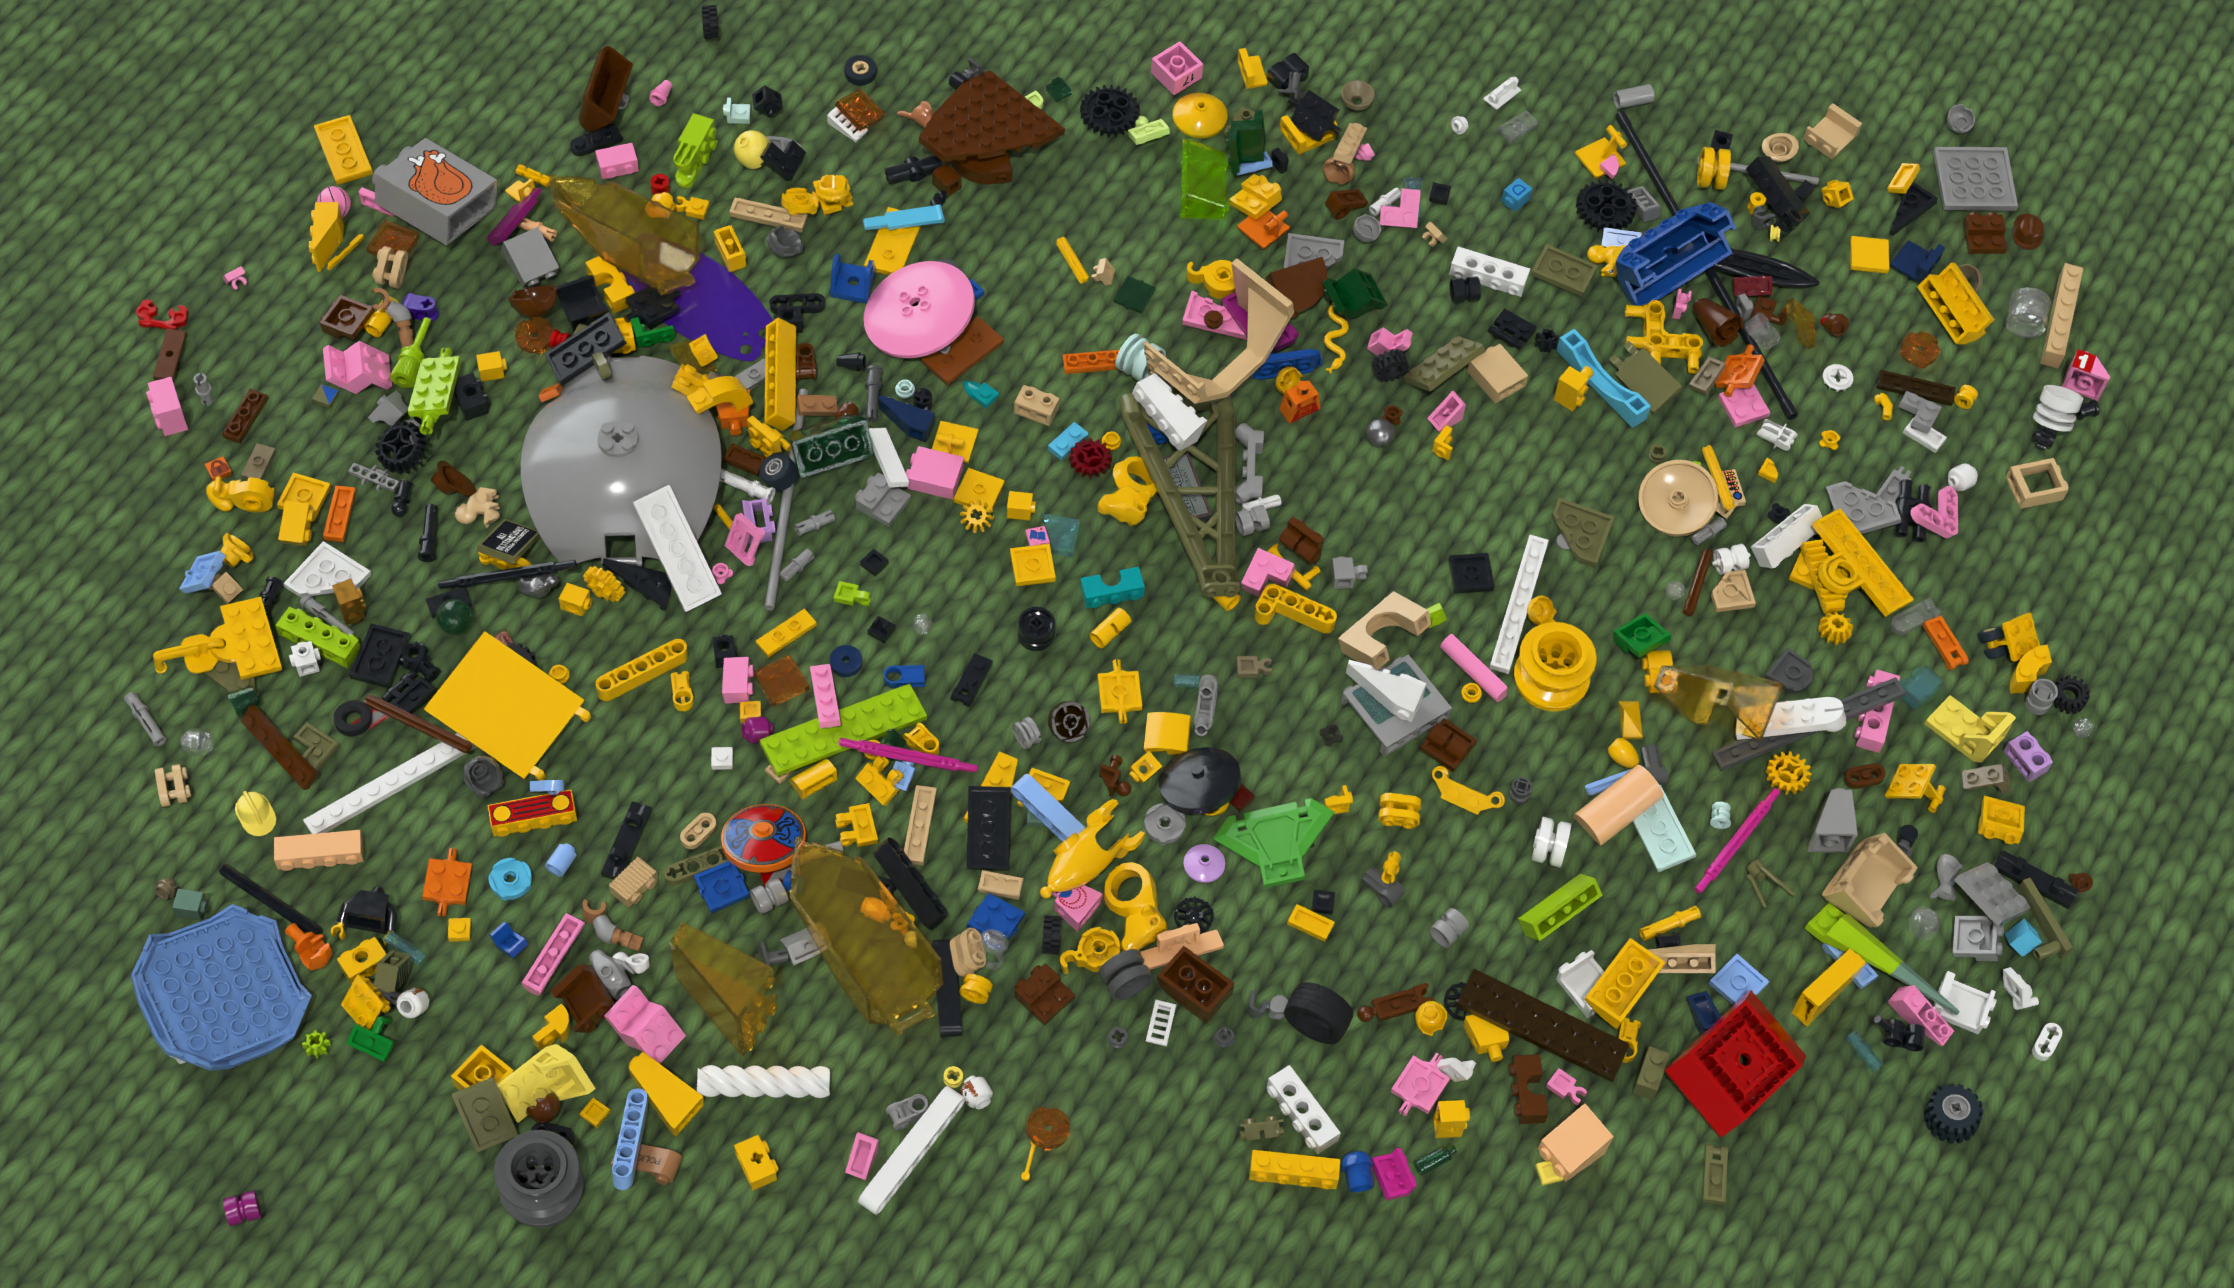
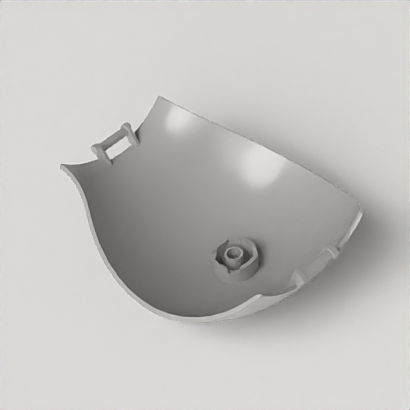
[521,356,721,568]

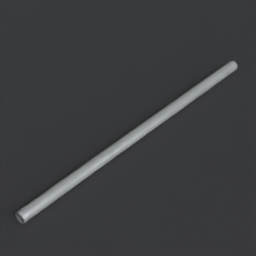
[764,389,809,610]

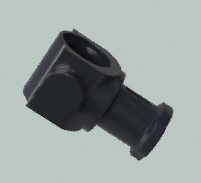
[398,641,441,682]

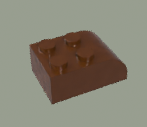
[1157,946,1234,1024]

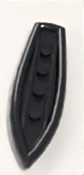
[1712,248,1820,288]

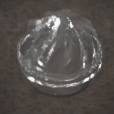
[1666,580,1686,600]
[912,614,933,635]
[2073,717,2095,738]

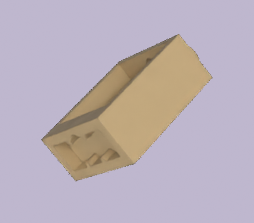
[2006,458,2068,509]

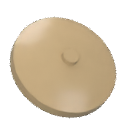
[1639,460,1718,537]

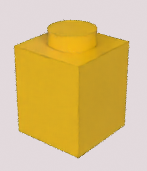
[476,351,507,382]
[1007,491,1036,521]

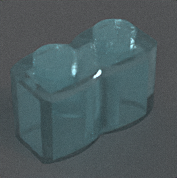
[1900,665,1944,710]

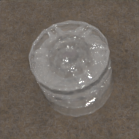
[2006,288,2050,338]

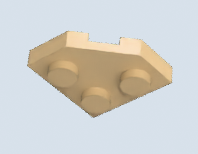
[1711,570,1756,612]

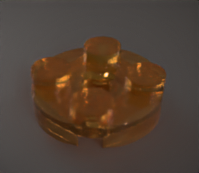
[515,317,553,354]
[1900,331,1940,368]
[1025,1107,1070,1151]

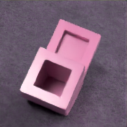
[1367,327,1413,356]

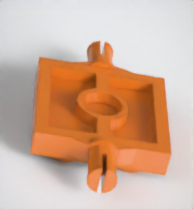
[1715,344,1765,397]
[422,848,472,917]

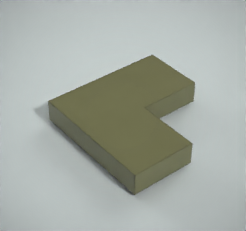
[293,722,340,772]

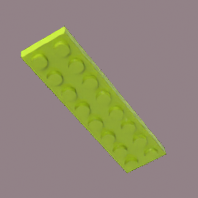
[760,683,927,777]

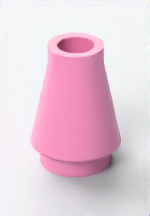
[649,80,673,106]

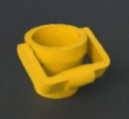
[220,533,253,568]

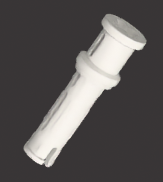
[719,468,776,504]

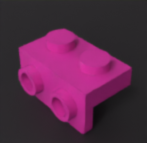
[1372,1148,1417,1201]

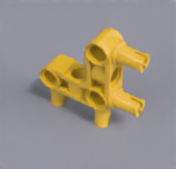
[1625,300,1703,374]

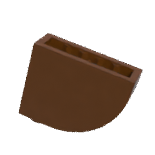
[951,150,1012,184]
[1266,257,1327,320]

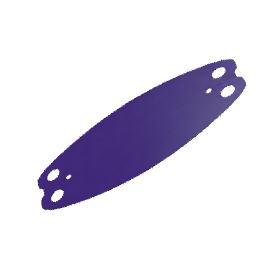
[617,234,773,361]

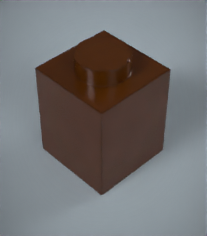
[932,163,961,198]

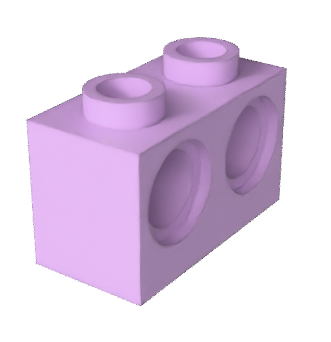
[2003,731,2053,782]

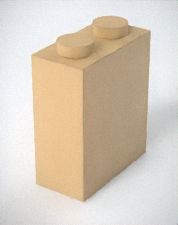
[1467,344,1528,404]

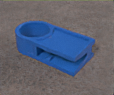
[884,665,925,688]

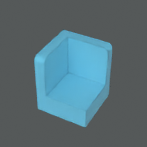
[2005,919,2042,957]

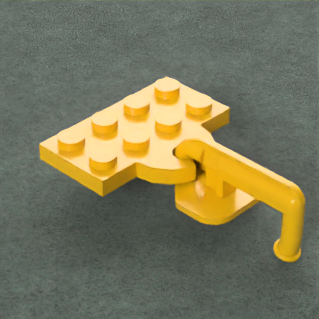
[153,597,282,680]

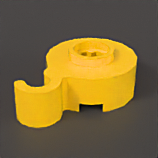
[1186,260,1236,299]
[213,477,275,512]
[1060,927,1121,974]

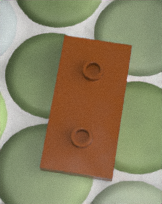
[921,316,1004,386]

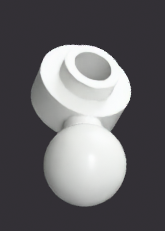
[612,952,650,974]

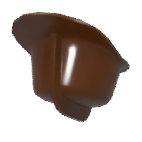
[2013,214,2044,250]
[431,461,476,496]

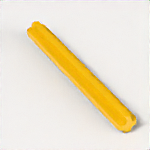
[1702,445,1735,511]

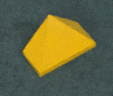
[1618,701,1643,739]

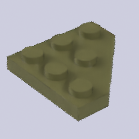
[1552,498,1615,568]
[203,644,256,698]

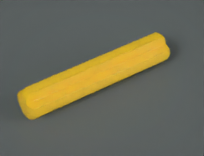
[1056,237,1089,284]

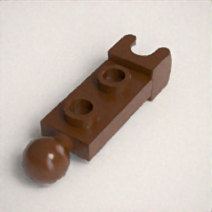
[1357,983,1435,1022]

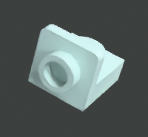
[723,98,751,124]

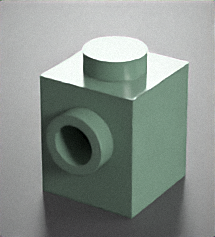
[172,889,209,921]

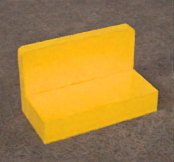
[1238,48,1268,89]

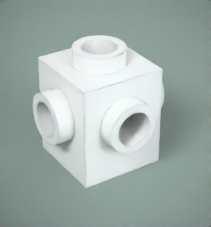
[289,641,321,677]

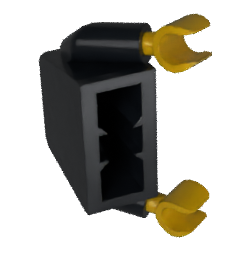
[331,887,398,948]

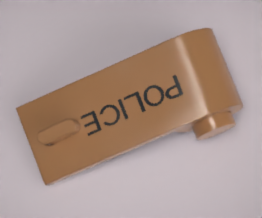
[611,1144,683,1185]

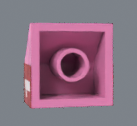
[2061,349,2110,401]

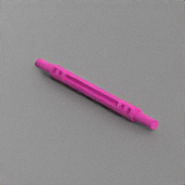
[838,738,978,772]
[1694,788,1780,894]

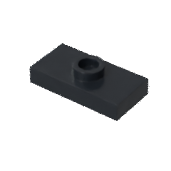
[426,587,471,619]

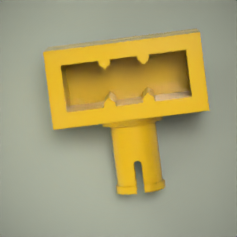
[1554,366,1594,412]

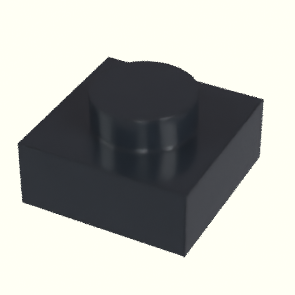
[1271,148,1289,174]
[1429,182,1451,205]
[860,548,889,577]
[1312,890,1335,915]

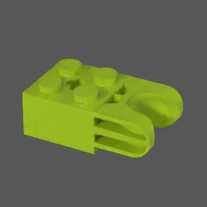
[674,113,717,188]

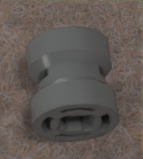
[1509,777,1532,805]

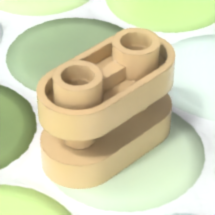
[372,246,408,289]
[155,764,191,807]
[950,928,986,977]

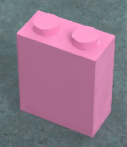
[906,446,964,500]

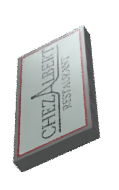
[1163,451,1212,526]

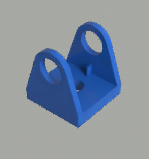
[830,254,876,304]

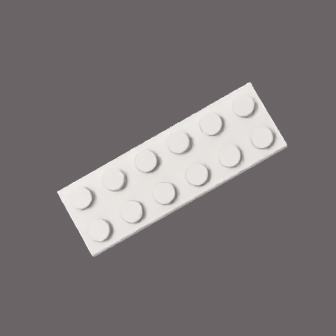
[632,485,722,612]

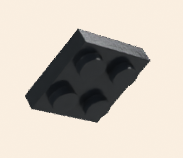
[1448,553,1495,594]

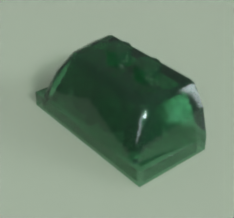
[789,415,874,478]

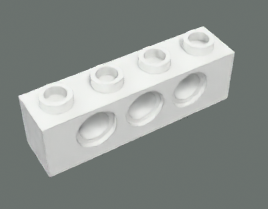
[1449,246,1530,297]
[1267,1065,1341,1155]

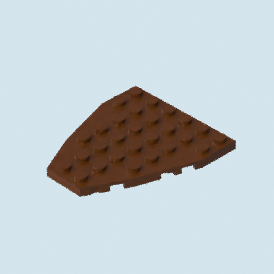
[918,70,1065,162]

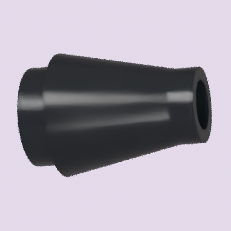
[836,352,866,371]

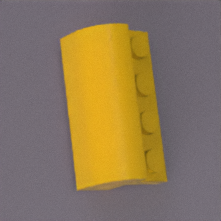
[1917,263,1994,344]

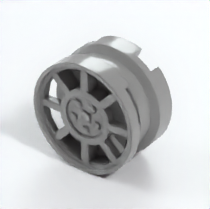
[1012,717,1042,750]

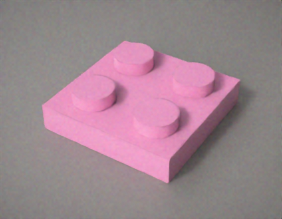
[1718,384,1771,428]

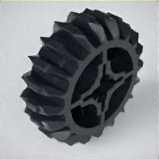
[375,421,429,474]

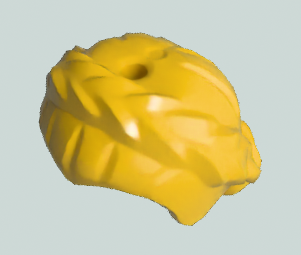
[816,174,850,203]

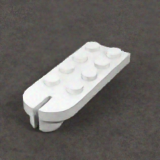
[1736,697,1846,740]

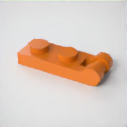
[1922,616,1969,671]

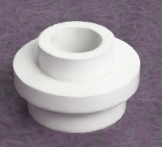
[1451,116,1468,135]

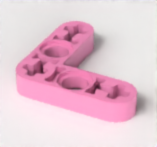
[1911,486,1958,539]

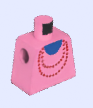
[1052,885,1102,932]

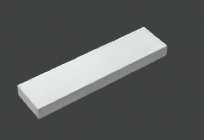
[866,428,909,487]

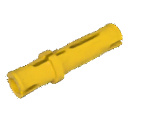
[1639,906,1701,941]

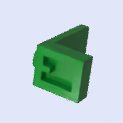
[631,317,675,348]

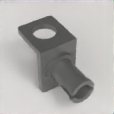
[1278,72,1306,112]
[744,942,788,980]

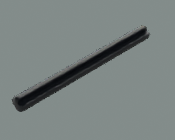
[219,864,323,935]

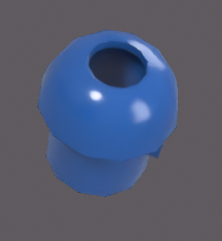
[1341,1151,1375,1192]

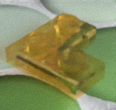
[1786,298,1816,349]

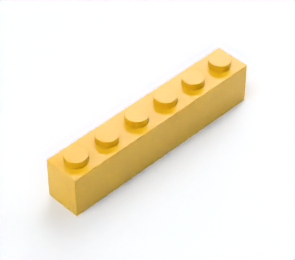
[765,318,797,431]

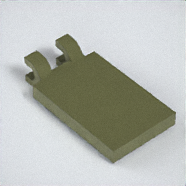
[1609,341,1683,414]

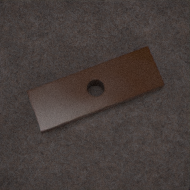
[153,329,187,383]
[222,389,269,444]

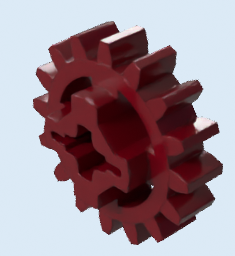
[1069,438,1112,479]

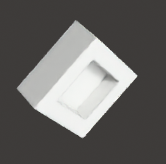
[711,747,733,770]

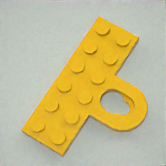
[1812,508,1914,617]

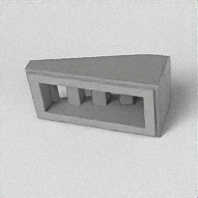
[1627,186,1661,222]

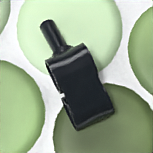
[1874,1015,1925,1052]

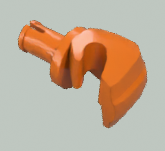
[285,923,333,971]

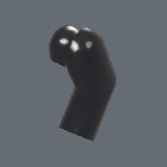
[930,190,947,215]

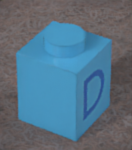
[1501,178,1532,212]

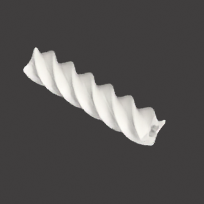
[697,1065,830,1098]

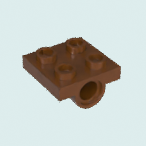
[1279,517,1324,565]
[1420,718,1477,772]

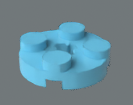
[488,858,532,901]

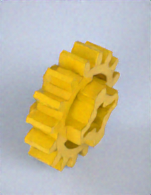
[583,566,625,602]
[1765,751,1812,795]

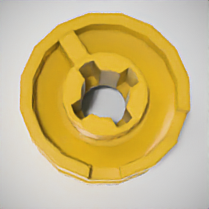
[959,974,993,1004]

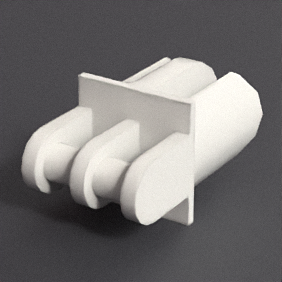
[1757,419,1797,451]

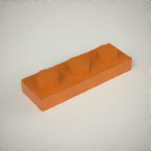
[323,486,356,542]

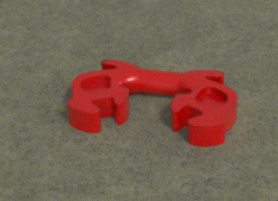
[136,300,189,330]

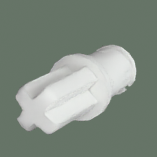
[1369,188,1401,216]
[1241,495,1281,511]

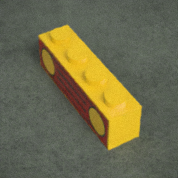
[488,790,577,837]

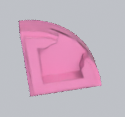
[1599,155,1619,179]

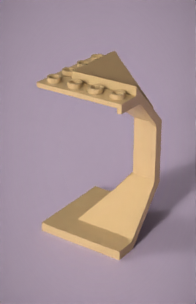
[1143,258,1294,404]

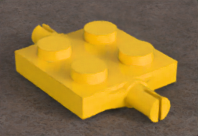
[1097,659,1142,724]

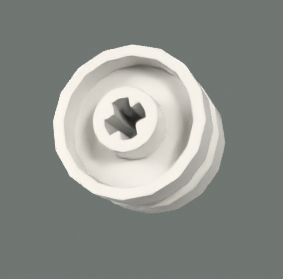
[1532,817,1571,868]

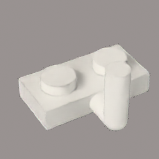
[2003,967,2039,1010]

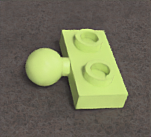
[1128,116,1170,145]

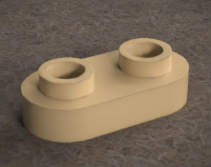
[680,813,716,849]

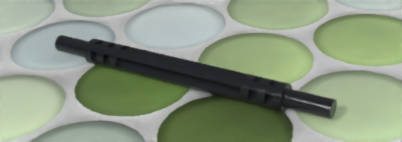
[438,560,577,589]

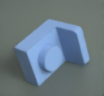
[893,761,918,791]

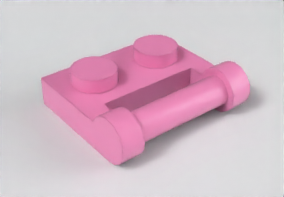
[724,513,765,566]

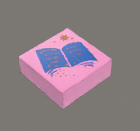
[1025,526,1050,546]

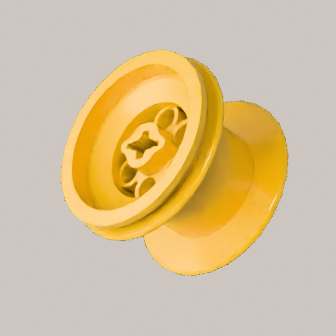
[1514,622,1597,712]

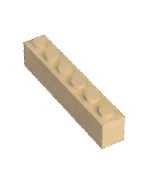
[2040,263,2083,368]

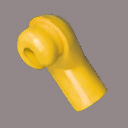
[1874,393,1893,420]

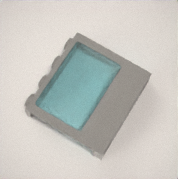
[1341,654,1452,757]

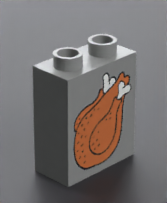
[372,138,497,246]

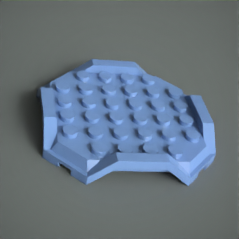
[131,904,312,1071]

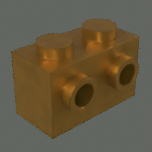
[332,578,367,625]

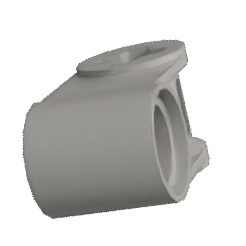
[885,1094,929,1130]

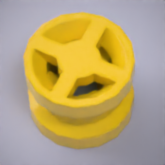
[1954,385,1978,409]

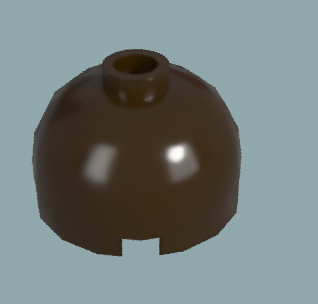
[1048,701,1090,742]

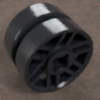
[1018,607,1055,651]

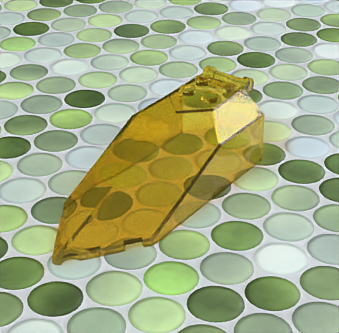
[549,174,700,295]
[789,837,943,1036]

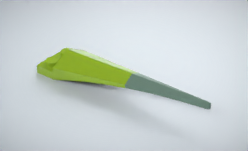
[1805,903,1960,1015]

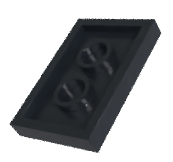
[349,623,411,688]

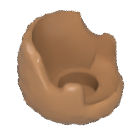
[1323,156,1355,185]

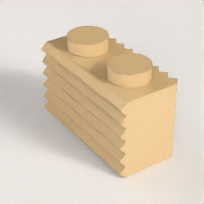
[609,857,658,908]

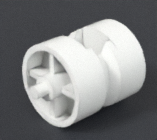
[1712,544,1750,575]

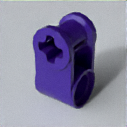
[402,293,439,322]

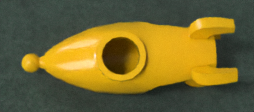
[1040,799,1145,899]

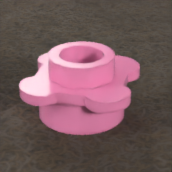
[711,563,733,584]

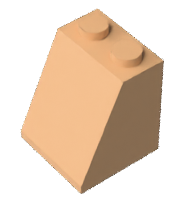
[1538,1104,1614,1182]

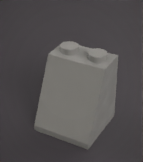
[500,227,559,287]
[1807,788,1858,853]

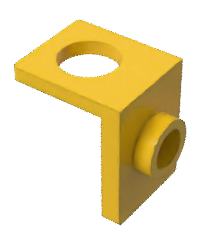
[505,179,535,203]

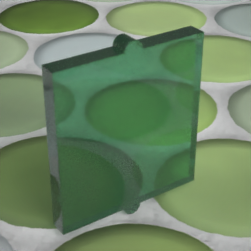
[1114,276,1156,314]

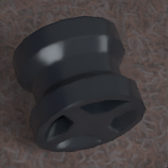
[913,388,932,410]

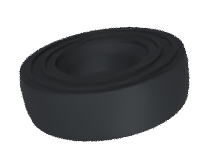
[334,700,372,736]

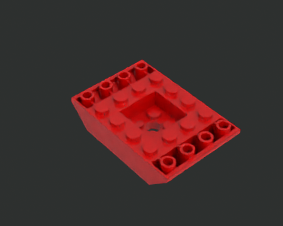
[1664,990,1806,1138]

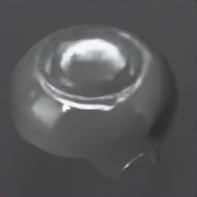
[1908,907,1940,940]

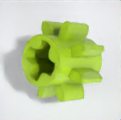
[302,1030,331,1059]

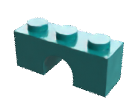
[1080,567,1145,608]

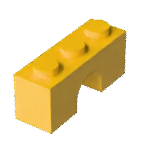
[585,253,635,314]

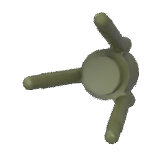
[1746,859,1795,908]

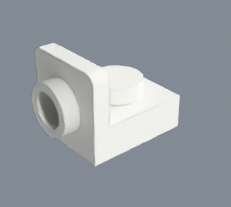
[1437,1058,1476,1082]

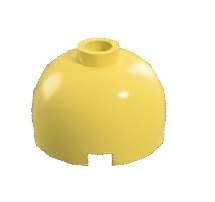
[734,130,770,169]

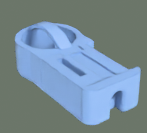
[530,780,564,795]

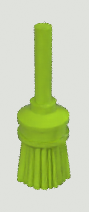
[390,317,431,388]

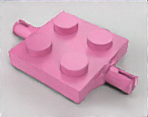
[1391,1053,1451,1116]

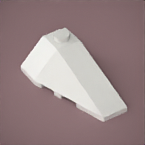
[1346,660,1426,722]

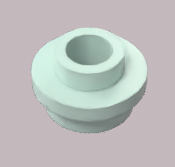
[895,380,915,399]

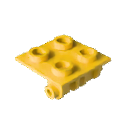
[341,974,391,1029]

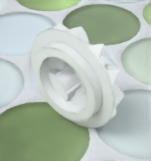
[1822,364,1853,392]

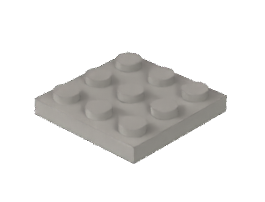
[1954,862,2031,926]

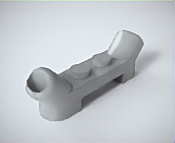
[1235,423,1264,505]

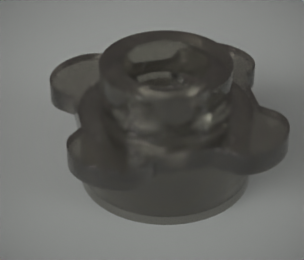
[1319,725,1343,746]

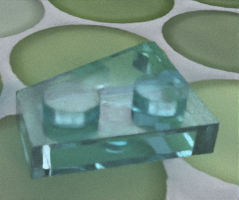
[1042,513,1080,557]

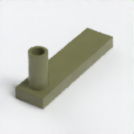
[2018,878,2073,961]

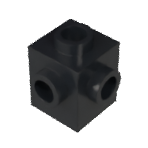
[752,85,782,117]

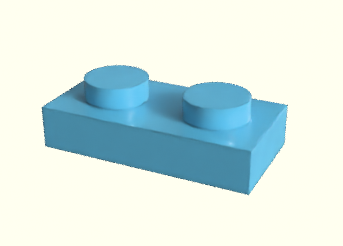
[1048,422,1089,461]

